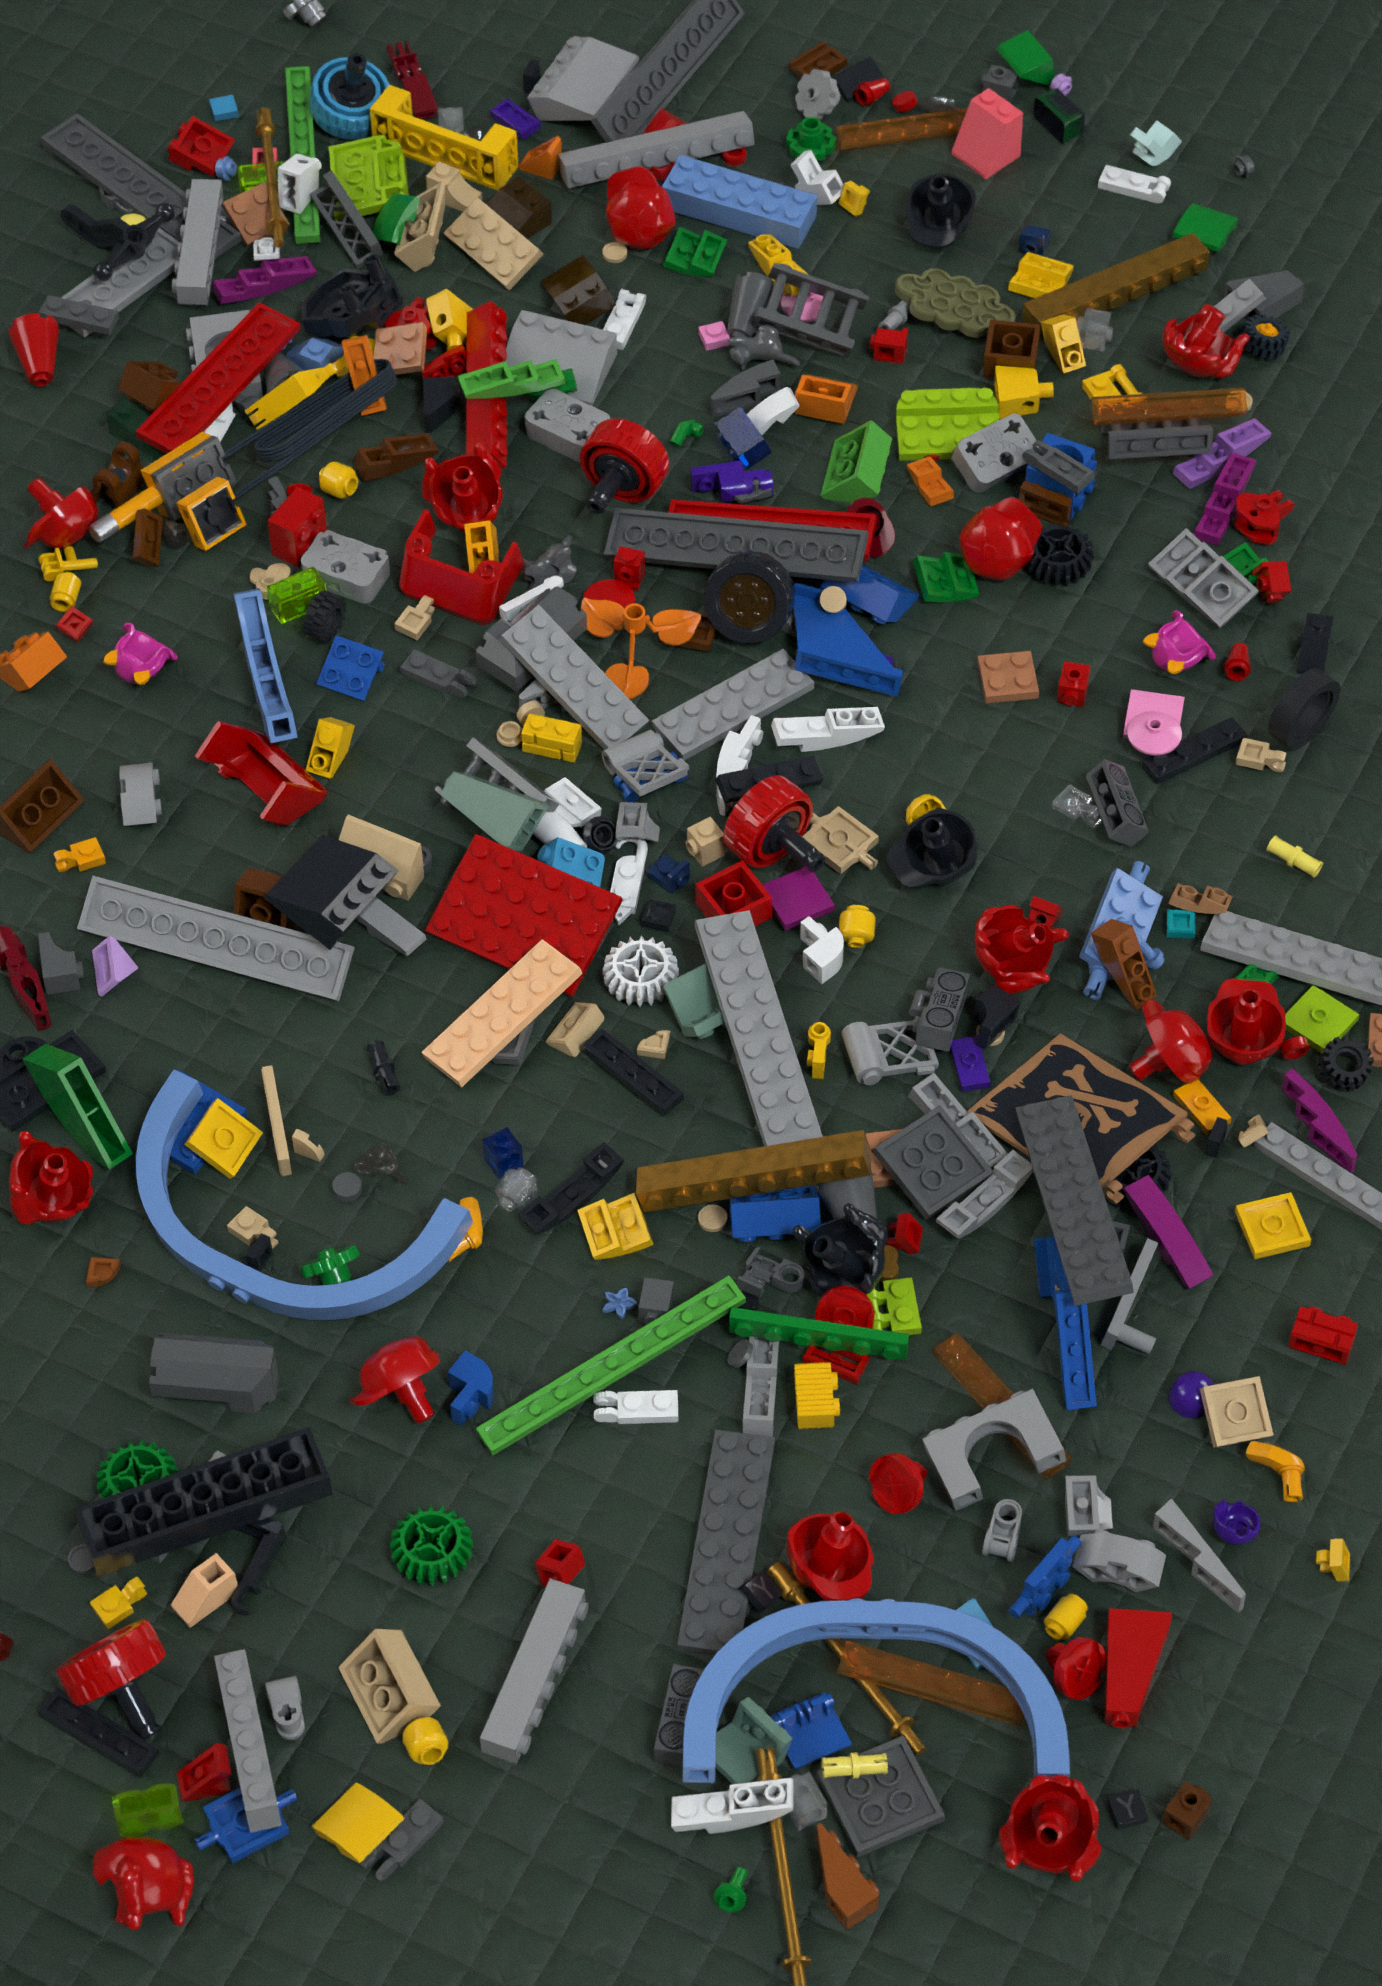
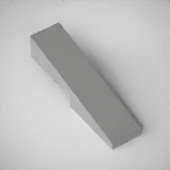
[357,898,427,956]
[908,1073,1008,1169]
[743,1336,779,1437]
[1153,1498,1246,1613]

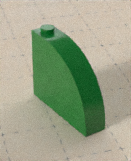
[23,1044,133,1170]

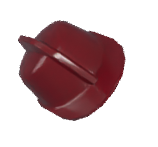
[847,498,895,557]

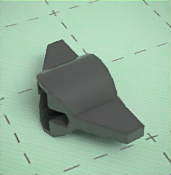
[234,394,260,426]

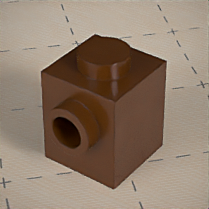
[1162,1781,1213,1841]

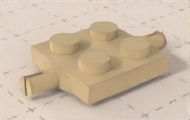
[802,806,879,874]

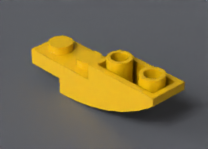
[748,234,809,296]

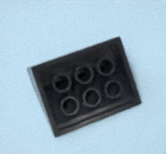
[264,835,398,950]

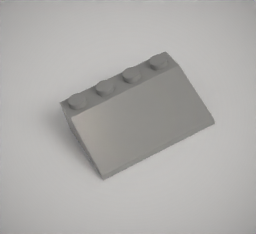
[527,36,640,121]
[506,310,617,406]

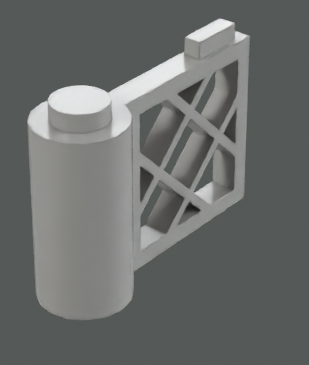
[601,730,690,796]
[841,1020,939,1085]

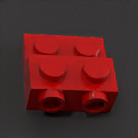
[167,116,235,177]

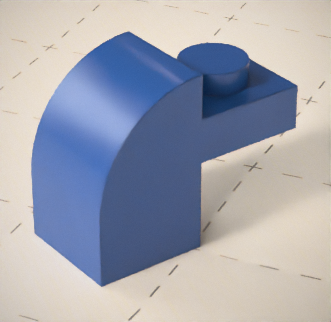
[448,1351,494,1426]

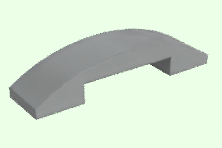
[936,1150,1033,1239]

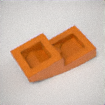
[907,456,954,506]

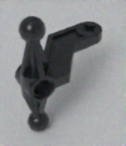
[60,203,175,281]

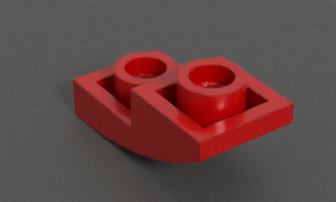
[421,344,467,378]

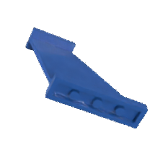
[793,583,904,697]
[1034,1236,1097,1410]

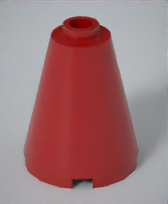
[8,313,59,387]

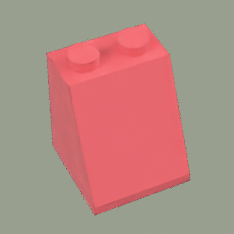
[952,88,1023,180]

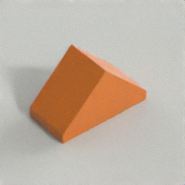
[518,136,562,180]

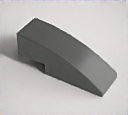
[711,360,780,418]

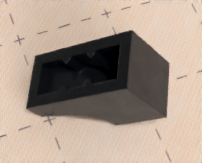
[972,984,1021,1050]

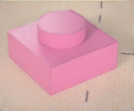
[699,321,730,351]

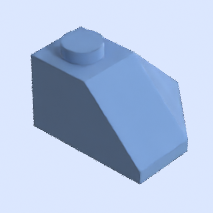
[286,338,344,371]

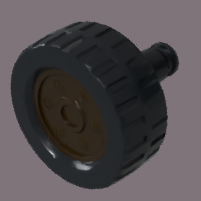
[704,551,795,643]

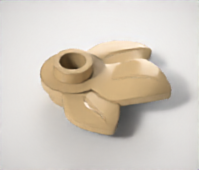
[250,563,293,600]

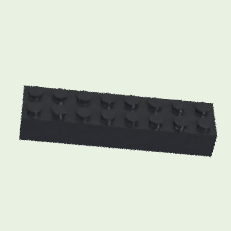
[75,1427,333,1577]

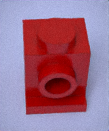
[870,328,908,364]
[614,546,646,591]
[1252,561,1291,604]
[535,1539,585,1587]

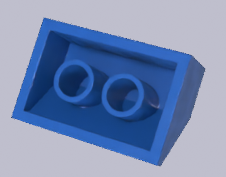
[821,564,920,624]
[728,1185,821,1242]

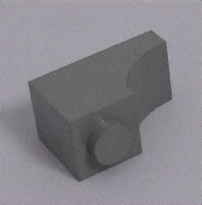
[38,932,84,995]

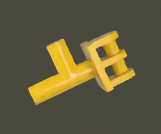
[38,546,98,581]

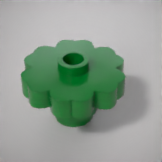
[786,117,836,161]
[299,1245,360,1285]

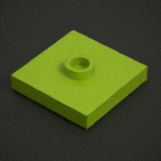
[1285,985,1359,1053]

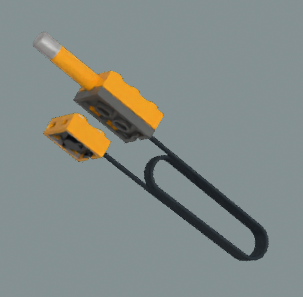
[89,359,397,551]

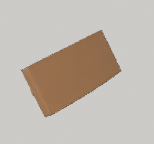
[1168,883,1233,914]

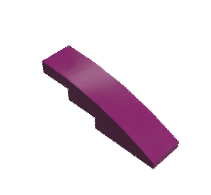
[211,256,317,304]
[1194,453,1256,546]
[1282,1068,1357,1173]
[1123,1175,1214,1290]

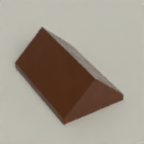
[0,758,85,853]

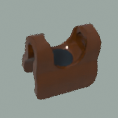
[90,441,145,508]

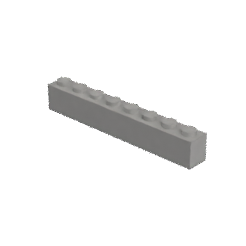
[558,111,755,188]

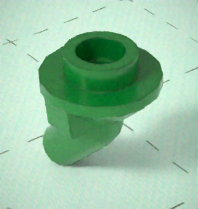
[714,1866,749,1912]

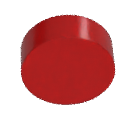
[892,91,918,112]
[722,147,747,166]
[1279,1036,1310,1060]

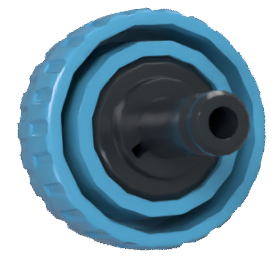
[309,53,389,140]

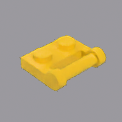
[1082,364,1147,413]

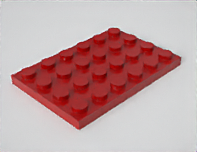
[425,834,623,998]

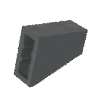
[1224,270,1304,321]

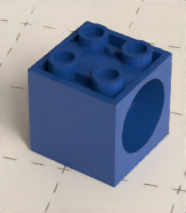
[1026,433,1097,519]

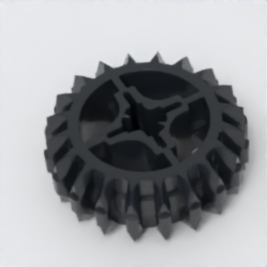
[1025,522,1094,587]
[1105,1143,1172,1210]

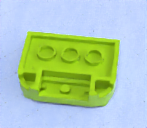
[329,135,409,221]
[896,388,999,461]

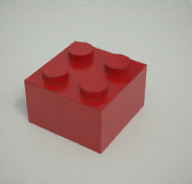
[268,487,328,567]
[695,860,772,926]

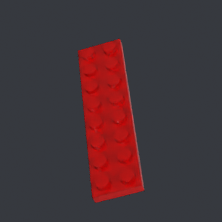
[136,302,300,454]
[668,500,877,562]

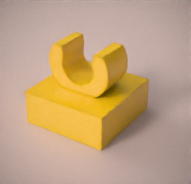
[838,181,870,216]
[1316,1539,1350,1582]

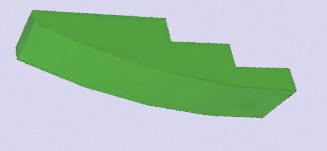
[458,359,565,399]

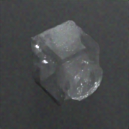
[1077,308,1114,352]
[789,1772,827,1831]

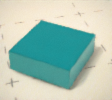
[1166,909,1195,939]

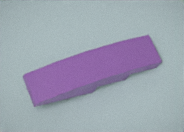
[1173,418,1272,489]

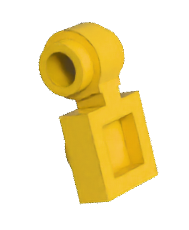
[807,1022,831,1079]

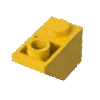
[1041,314,1086,374]
[306,717,355,779]

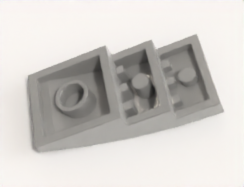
[1148,528,1259,628]

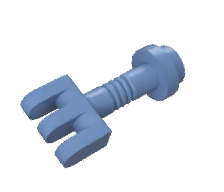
[1116,917,1164,970]

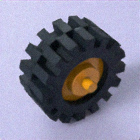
[1242,315,1290,359]

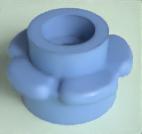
[216,156,237,181]

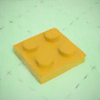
[184,1098,263,1179]
[1235,1192,1311,1259]

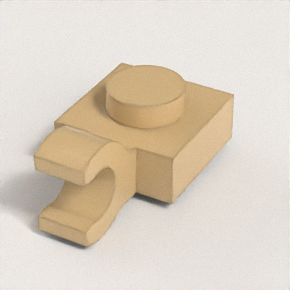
[394,595,435,640]
[1236,738,1286,772]
[227,1206,279,1249]

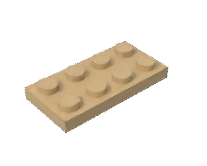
[444,197,543,290]

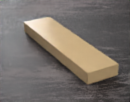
[261,1065,292,1176]

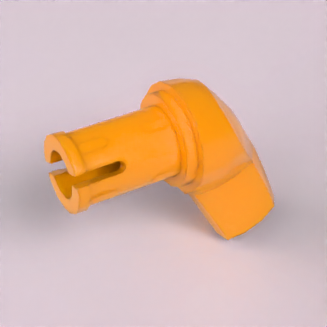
[448,1197,483,1262]
[1246,1441,1305,1502]

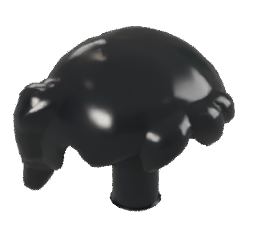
[793,1203,888,1297]

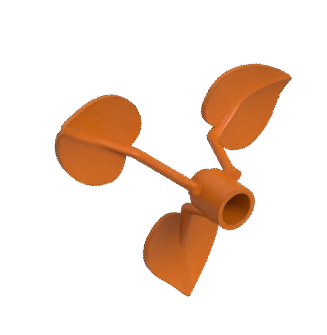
[581,598,701,699]

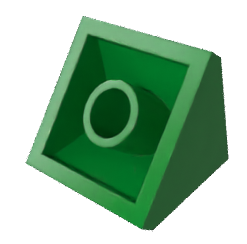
[996,30,1055,86]

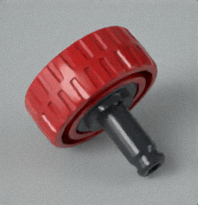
[580,419,669,514]
[724,775,825,872]
[56,1619,166,1740]

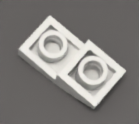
[254,237,280,261]
[744,387,800,438]

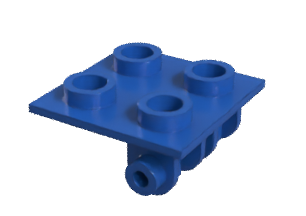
[316,635,384,701]
[769,1692,852,1770]

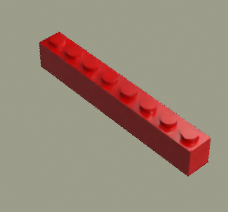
[466,301,508,469]

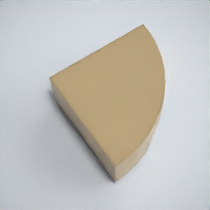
[637,1030,670,1059]
[1238,1115,1269,1148]
[292,1129,325,1162]

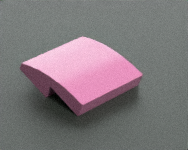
[1123,689,1185,739]

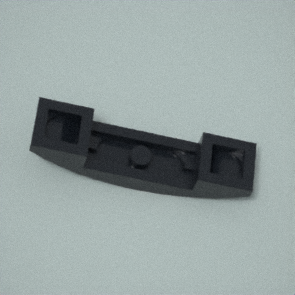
[518,1142,624,1235]

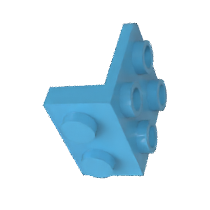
[538,837,605,887]

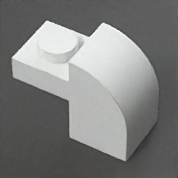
[791,150,844,205]
[800,916,844,984]

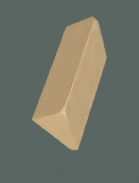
[546,1002,605,1057]

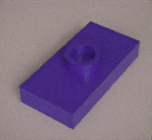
[490,98,541,140]
[950,1036,990,1092]

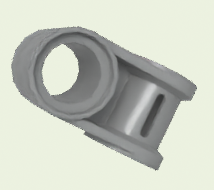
[982,1499,1022,1562]
[265,1676,305,1740]

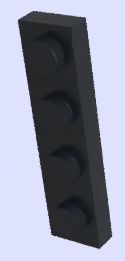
[1142,717,1248,785]
[715,756,824,803]
[582,1028,684,1116]
[38,1687,159,1778]

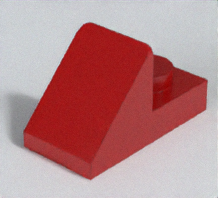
[177,1743,231,1802]

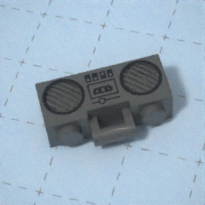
[1086,759,1149,847]
[909,968,970,1052]
[654,1664,704,1768]

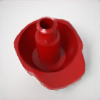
[606,166,676,249]
[22,477,99,550]
[959,497,1043,581]
[1207,978,1286,1065]
[1130,999,1212,1084]
[348,1336,440,1424]
[787,1511,874,1601]

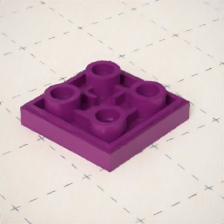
[762,867,835,931]

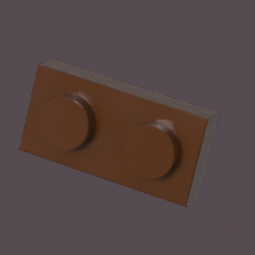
[133,508,163,567]

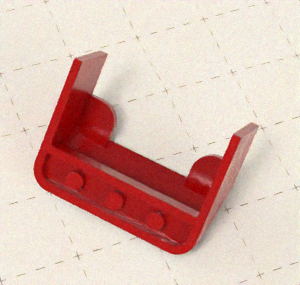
[399,509,524,625]
[195,721,328,826]

